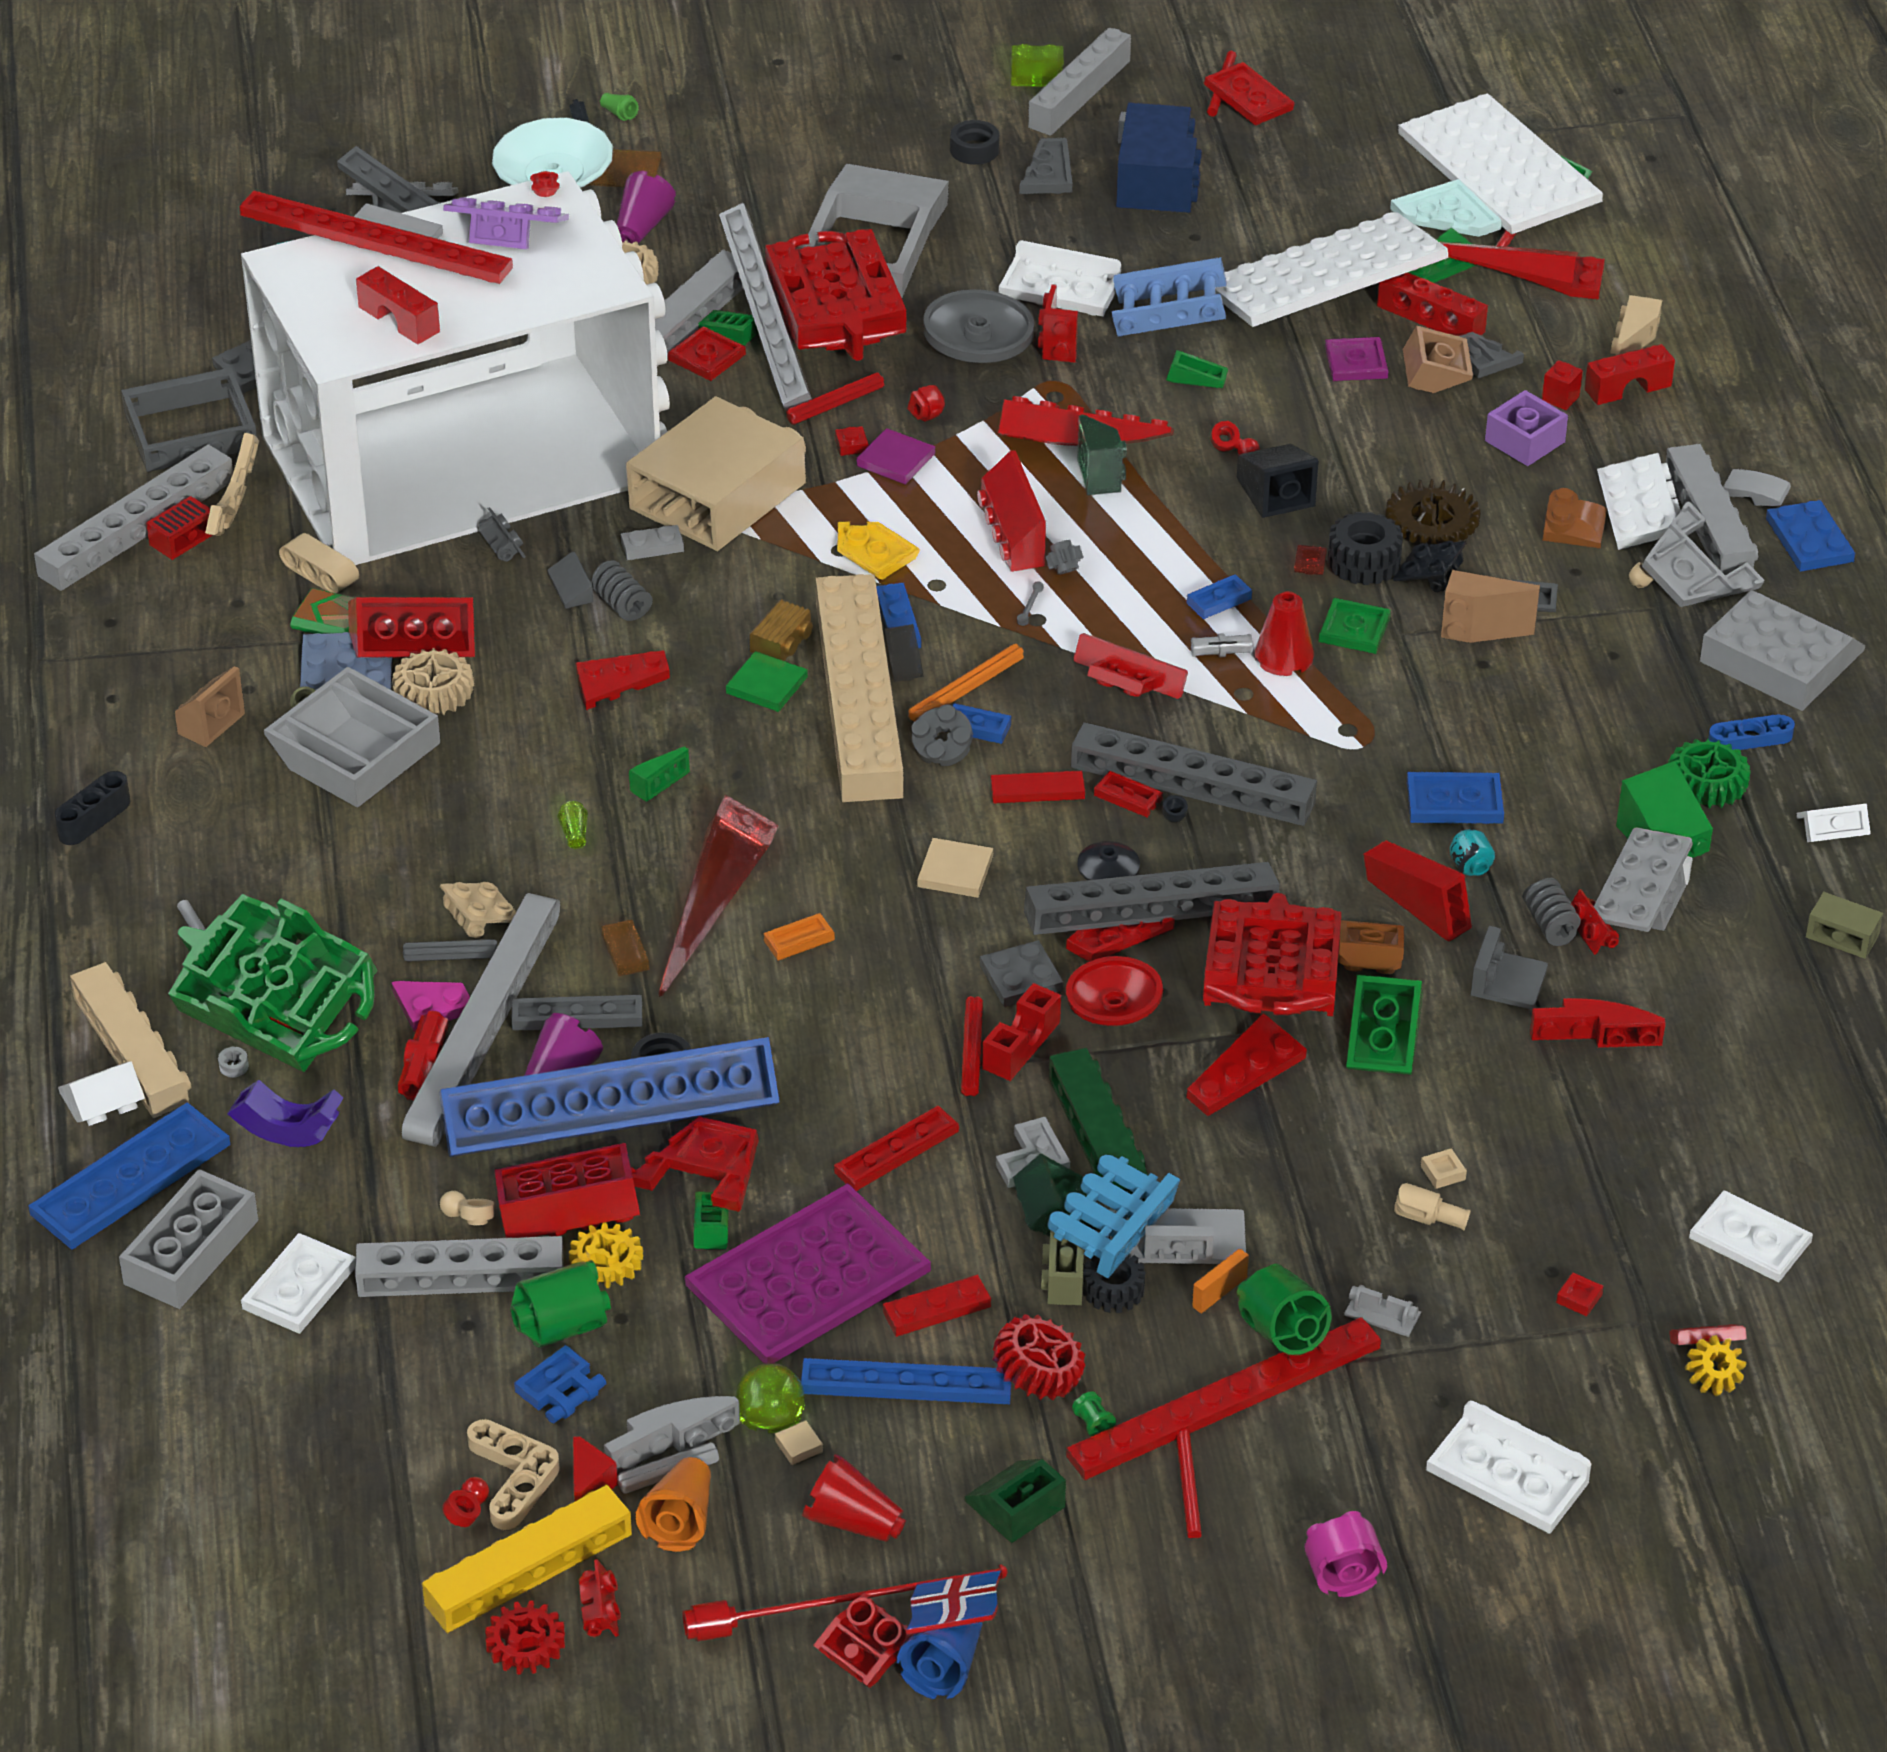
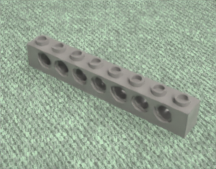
[34,445,233,591]

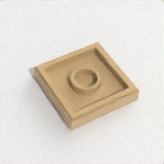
[918,838,993,898]

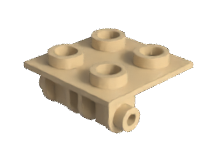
[440,882,516,939]

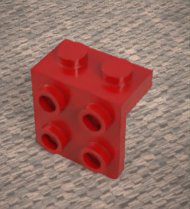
[1038,284,1078,363]

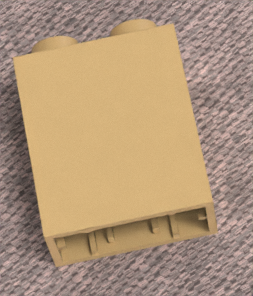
[626,396,806,551]

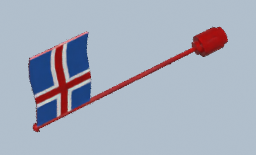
[682,1565,1008,1642]

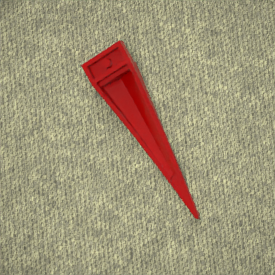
[1440,242,1605,299]

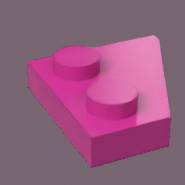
[392,981,470,1031]

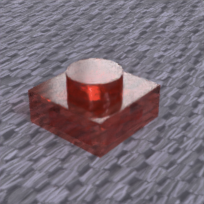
[1294,545,1327,575]

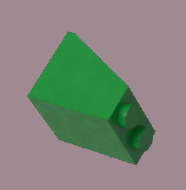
[1616,761,1713,858]

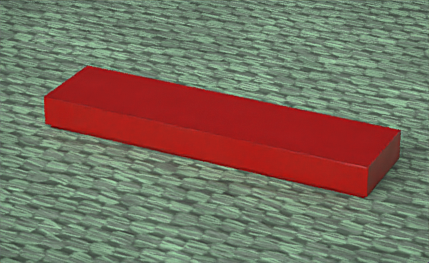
[834,1105,959,1191]

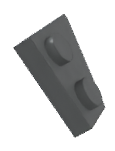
[1458,332,1524,378]

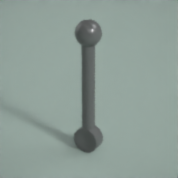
[1017,581,1044,626]

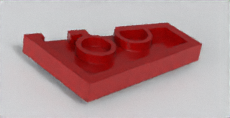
[576,650,670,710]
[1066,917,1175,962]

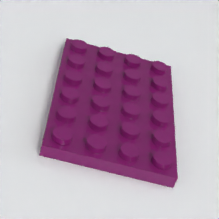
[685,1184,931,1367]

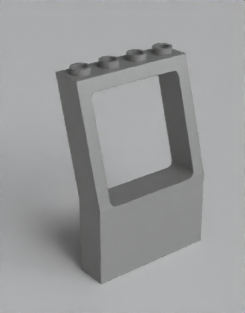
[802,164,949,298]

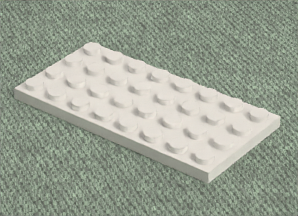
[1399,93,1603,235]
[1215,212,1449,327]

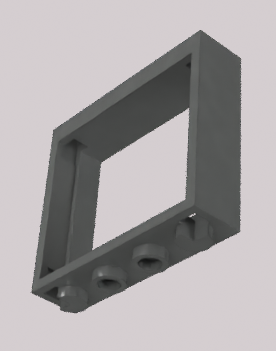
[121,367,258,472]

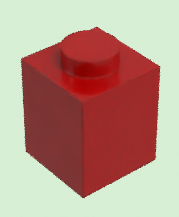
[1542,360,1583,410]

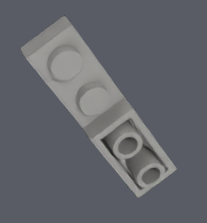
[604,1396,740,1474]

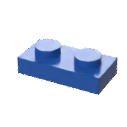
[1187,574,1252,620]
[953,703,1011,744]

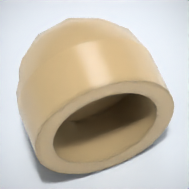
[1629,562,1654,588]

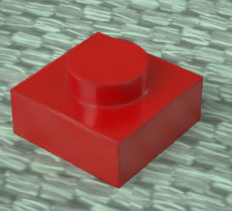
[835,426,868,456]
[1556,1272,1604,1317]

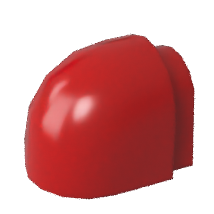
[907,385,945,421]

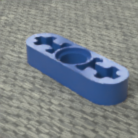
[1708,714,1795,750]

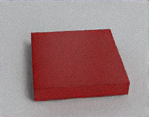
[668,326,746,381]

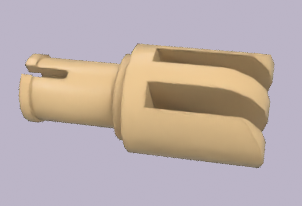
[1394,1183,1471,1230]

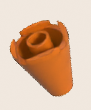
[636,1457,711,1552]

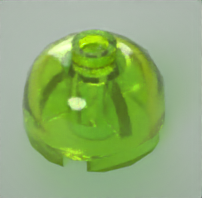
[736,1363,805,1433]

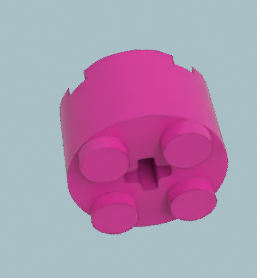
[1305,1511,1387,1597]

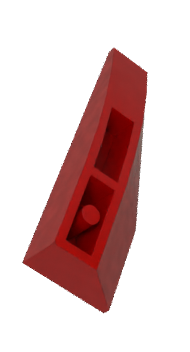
[998,396,1174,447]

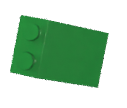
[1346,975,1423,1075]

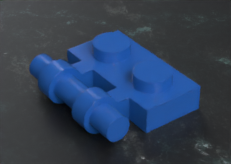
[514,1345,606,1424]

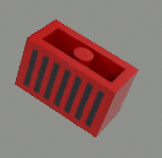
[146,496,213,560]

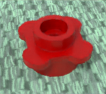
[530,171,560,197]

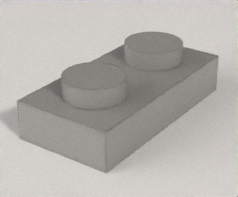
[621,525,684,560]

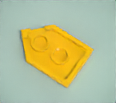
[837,522,920,580]

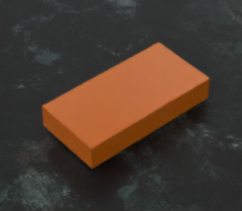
[763,913,835,960]
[1193,1249,1249,1314]

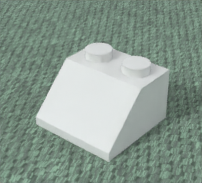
[58,1061,145,1126]

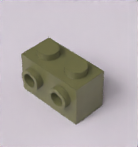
[1806,892,1883,959]
[1041,1230,1084,1305]

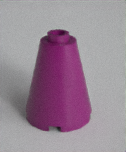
[616,171,676,244]
[524,1013,603,1076]

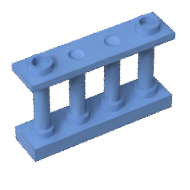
[1112,257,1226,336]

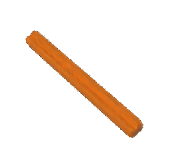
[908,644,1024,722]

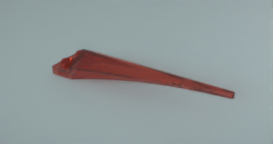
[659,794,779,997]

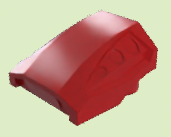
[813,1593,915,1688]

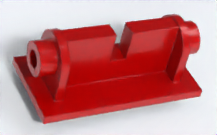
[1571,889,1619,955]
[579,1559,621,1637]

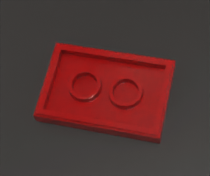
[1204,62,1295,126]

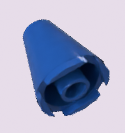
[897,1622,983,1699]

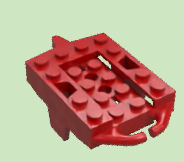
[765,229,906,361]
[1203,893,1342,1017]

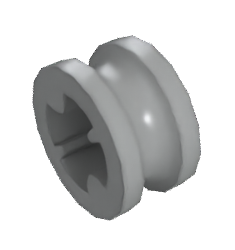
[218,1047,249,1078]

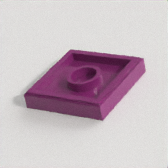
[1325,337,1388,381]
[857,428,935,484]

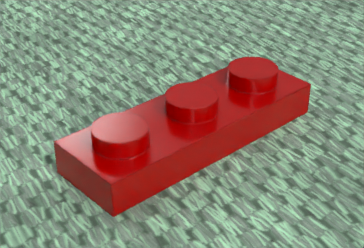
[883,1275,991,1337]

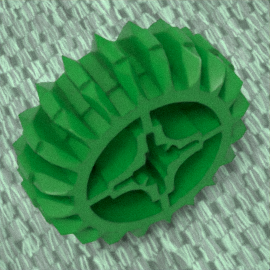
[1668,738,1751,809]

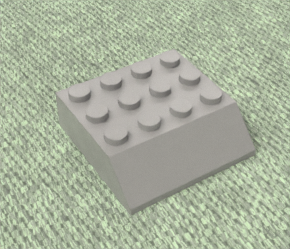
[1700,590,1865,711]
[264,667,440,808]

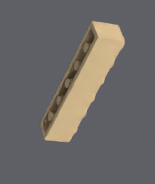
[70,962,191,1118]

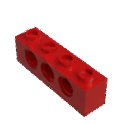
[1377,272,1488,336]

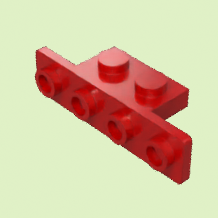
[1074,633,1188,699]

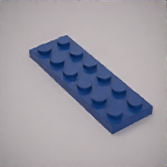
[28,1102,230,1250]

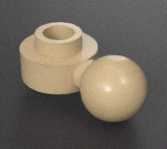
[440,1191,494,1225]

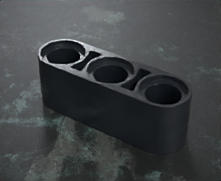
[55,771,131,845]

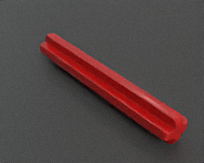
[786,373,884,425]
[961,996,983,1097]

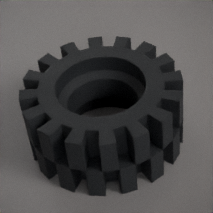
[1083,1254,1145,1313]

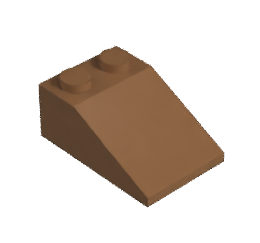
[1441,570,1540,643]

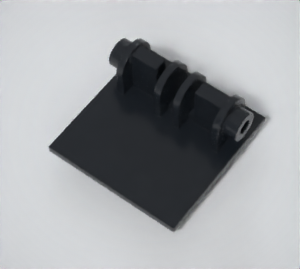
[1393,541,1467,592]

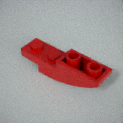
[1530,998,1666,1048]

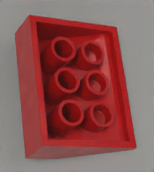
[495,1143,640,1238]

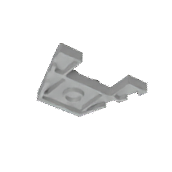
[1642,501,1765,607]

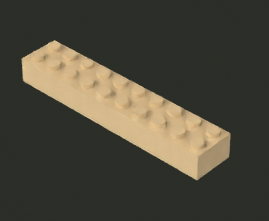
[816,574,903,802]

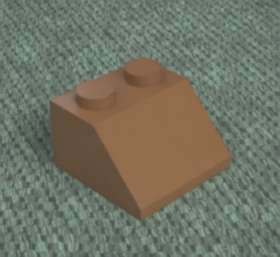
[1403,326,1473,393]
[175,666,245,747]

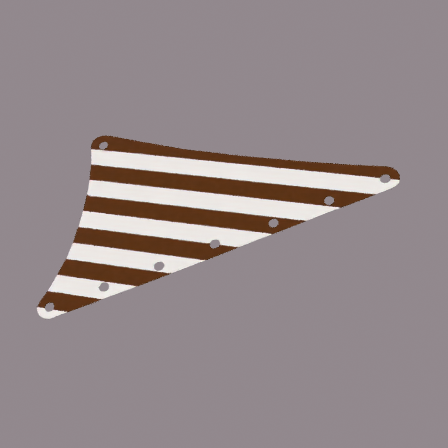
[742,381,1375,749]

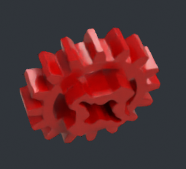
[485,1600,565,1675]

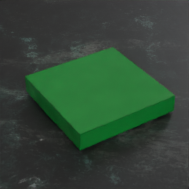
[1319,598,1391,654]
[726,651,808,712]

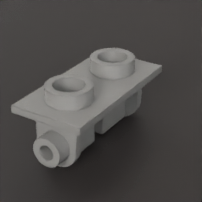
[1344,1285,1421,1337]

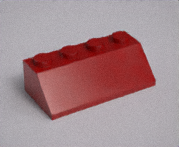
[977,450,1046,572]
[348,597,475,658]

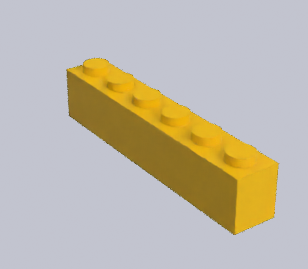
[422,1485,632,1633]

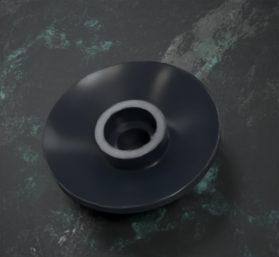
[1077,841,1140,880]

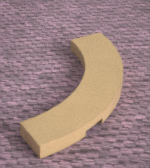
[205,433,259,536]

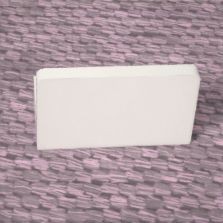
[1796,804,1870,842]

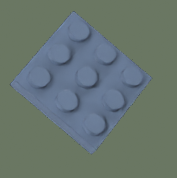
[300,632,393,690]

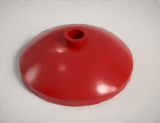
[1066,956,1163,1026]

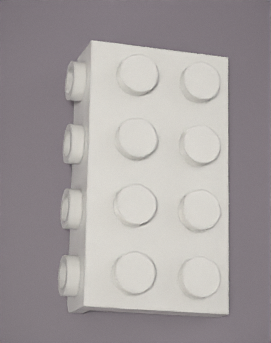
[999,241,1121,317]
[1597,453,1680,550]
[1426,1400,1591,1534]

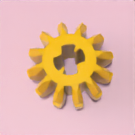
[1685,1335,1746,1396]

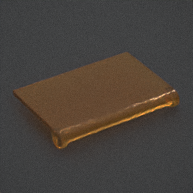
[587,149,662,187]

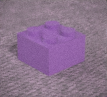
[1485,390,1568,466]

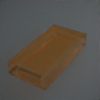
[602,920,649,976]

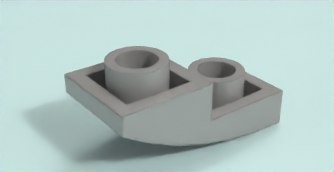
[1723,469,1791,506]

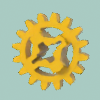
[569,1223,643,1288]

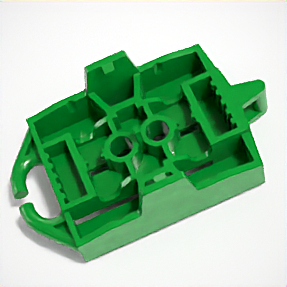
[168,894,378,1072]

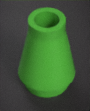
[600,93,638,121]

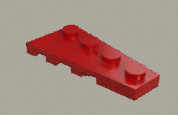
[1187,1013,1307,1116]

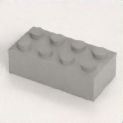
[119,1169,258,1309]

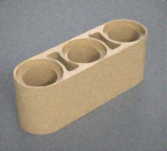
[279,533,359,594]

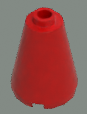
[1254,591,1314,676]
[802,1454,906,1542]

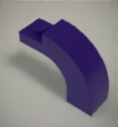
[227,1080,343,1147]

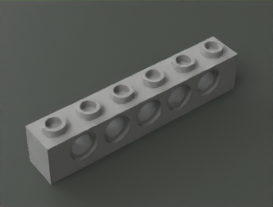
[355,1236,564,1297]

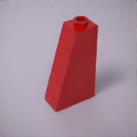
[1363,840,1472,942]

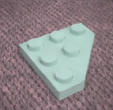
[1390,179,1502,237]

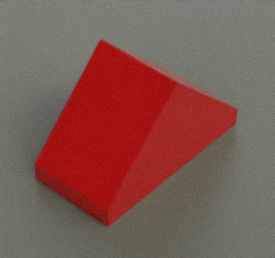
[573,1436,618,1501]

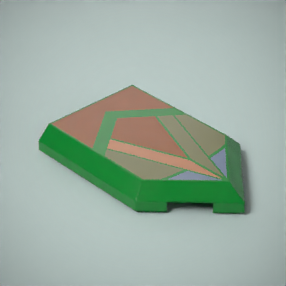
[290,588,354,634]

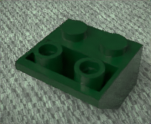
[965,1459,1066,1544]

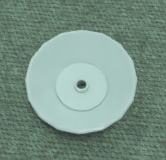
[492,118,613,188]

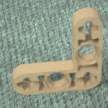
[467,1419,560,1530]

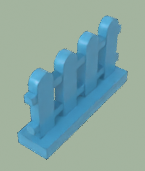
[1048,1155,1180,1278]

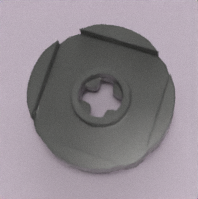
[912,705,973,766]

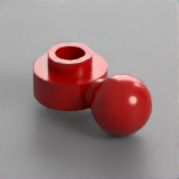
[1210,421,1260,454]
[442,1477,489,1527]

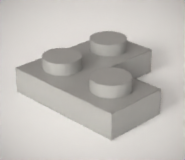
[996,1117,1070,1188]

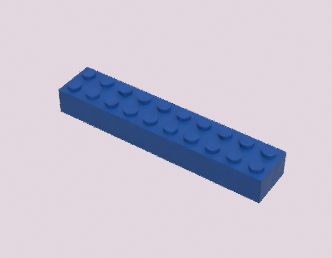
[439,1037,780,1157]

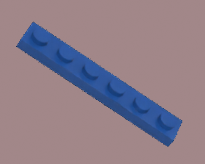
[801,1358,1012,1404]

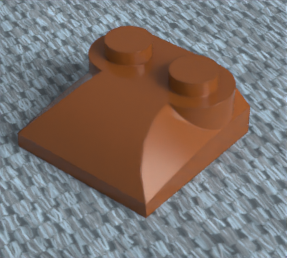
[1543,488,1607,548]
[1338,920,1404,974]

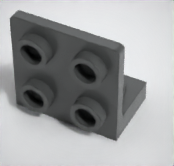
[1471,926,1548,1009]

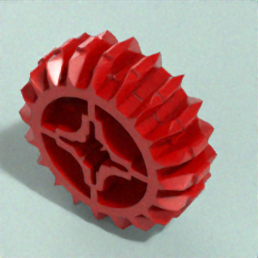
[992,1314,1086,1400]

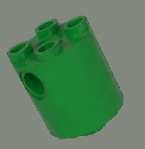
[510,1260,611,1348]
[1237,1264,1332,1355]

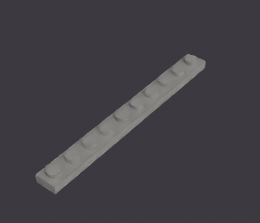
[719,203,812,411]

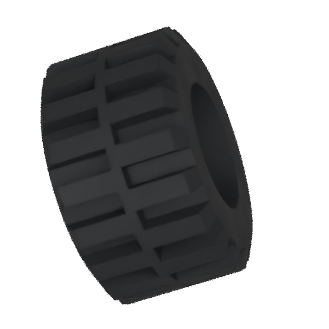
[1328,512,1403,585]

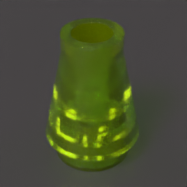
[557,801,588,849]

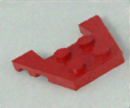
[631,1116,759,1212]

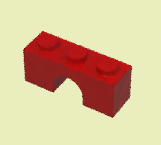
[356,266,440,345]
[1584,344,1675,405]
[983,983,1061,1081]

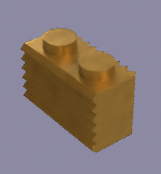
[750,599,813,661]

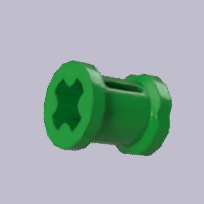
[1072,1391,1116,1437]

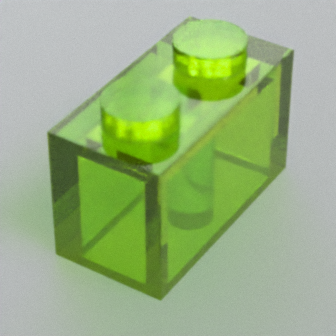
[1011,44,1063,86]

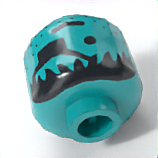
[1449,829,1495,876]

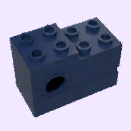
[1116,103,1202,213]

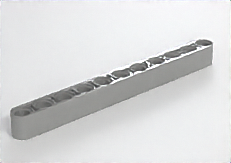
[402,893,560,1147]

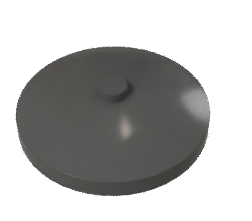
[923,289,1034,363]

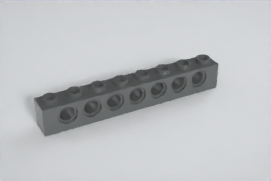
[1071,722,1317,826]
[1024,862,1280,935]

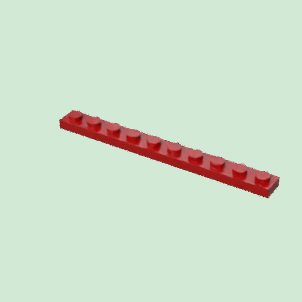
[239,190,513,284]
[1066,1317,1381,1481]

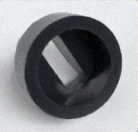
[1162,795,1188,823]

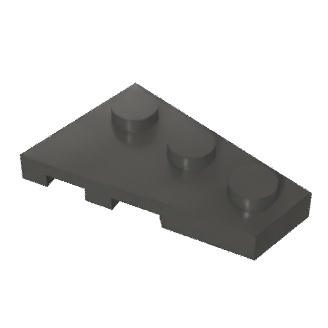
[1019,138,1073,194]

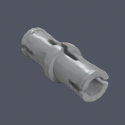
[1191,633,1253,657]

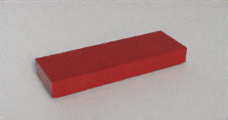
[990,771,1085,804]

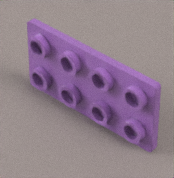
[443,197,569,249]

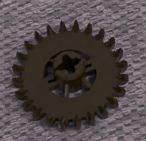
[1385,479,1481,544]

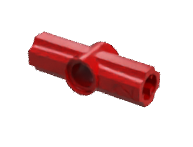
[398,1011,449,1101]

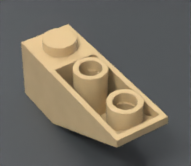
[1611,295,1662,356]

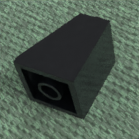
[1236,443,1319,518]

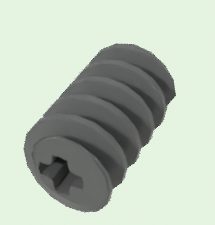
[591,560,653,621]
[1522,878,1581,946]

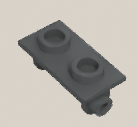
[479,507,526,561]

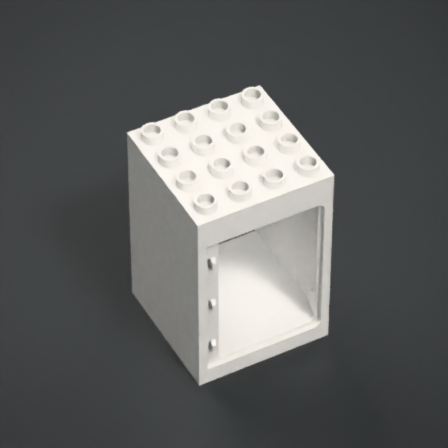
[241,171,670,565]

